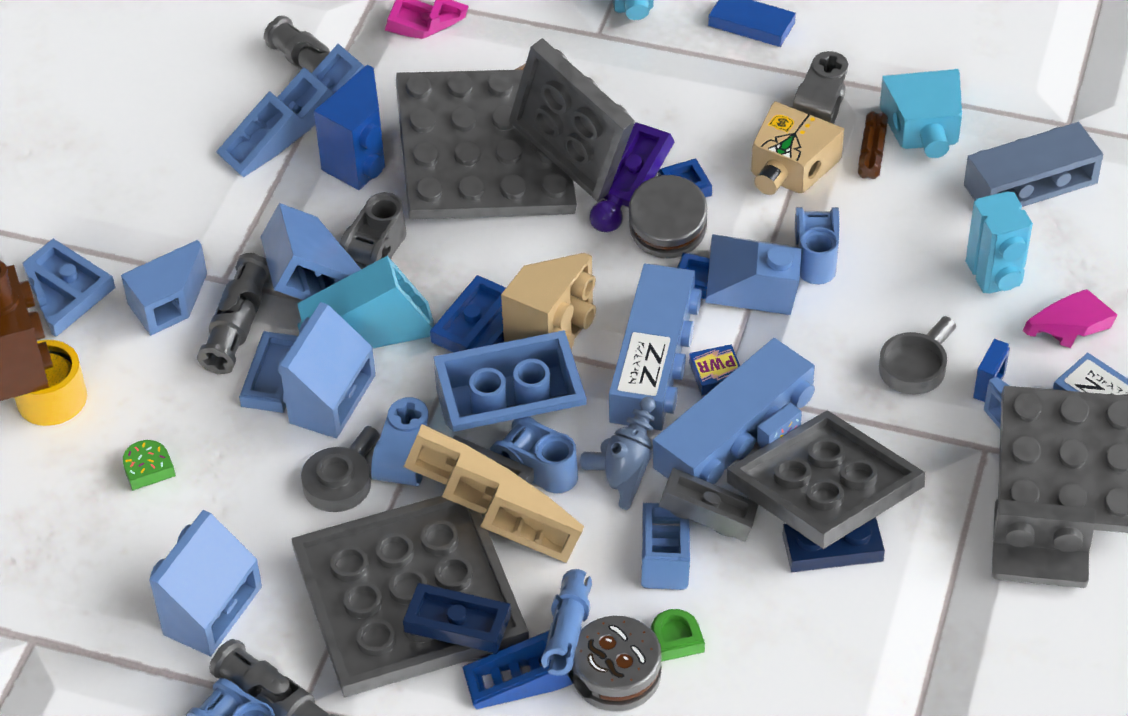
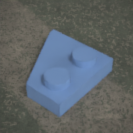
[22,238,116,337]

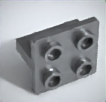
[992,499,1096,588]

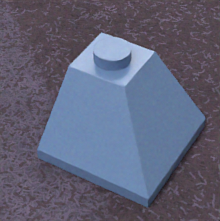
[705,234,802,315]

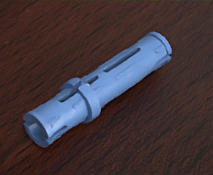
[541,569,592,676]

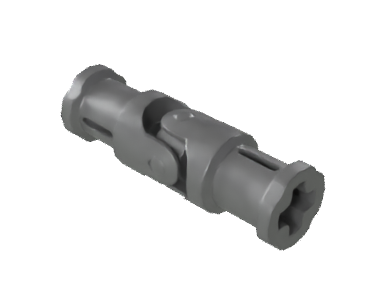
[263,15,330,73]
[197,253,271,374]
[209,639,339,716]

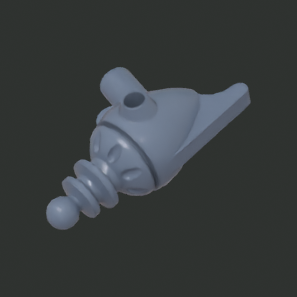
[580,397,656,510]

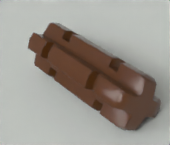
[857,111,888,179]

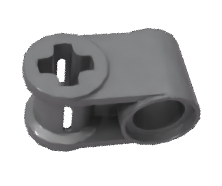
[792,51,848,124]
[340,192,406,266]

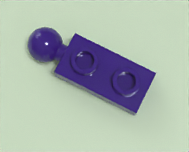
[590,122,675,232]

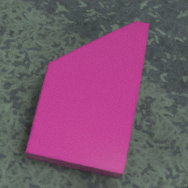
[385,0,469,39]
[1023,289,1118,348]

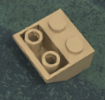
[501,253,596,350]

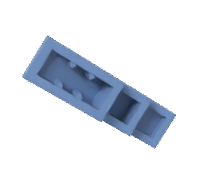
[216,44,365,177]

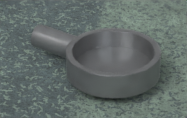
[879,316,956,394]
[301,426,380,512]

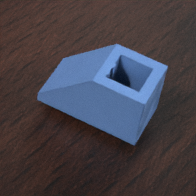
[121,240,207,336]

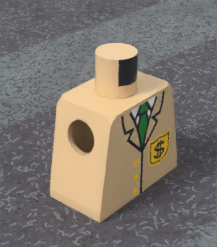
[751,101,844,195]

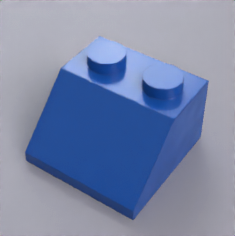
[314,64,385,190]

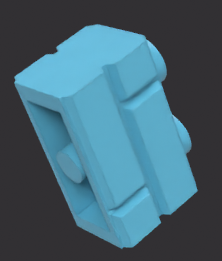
[965,191,1033,294]

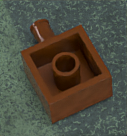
[0,261,53,401]

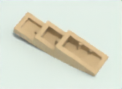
[404,424,584,563]

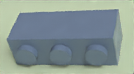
[964,122,1103,207]

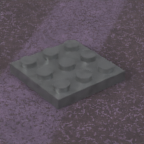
[509,38,635,202]
[998,386,1128,533]
[727,410,925,549]

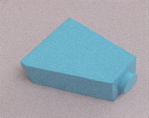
[297,255,435,348]

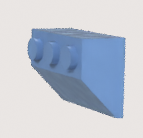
[433,330,587,432]

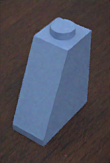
[261,203,361,300]

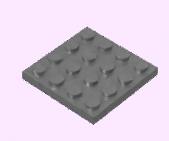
[396,70,577,219]
[291,495,529,698]

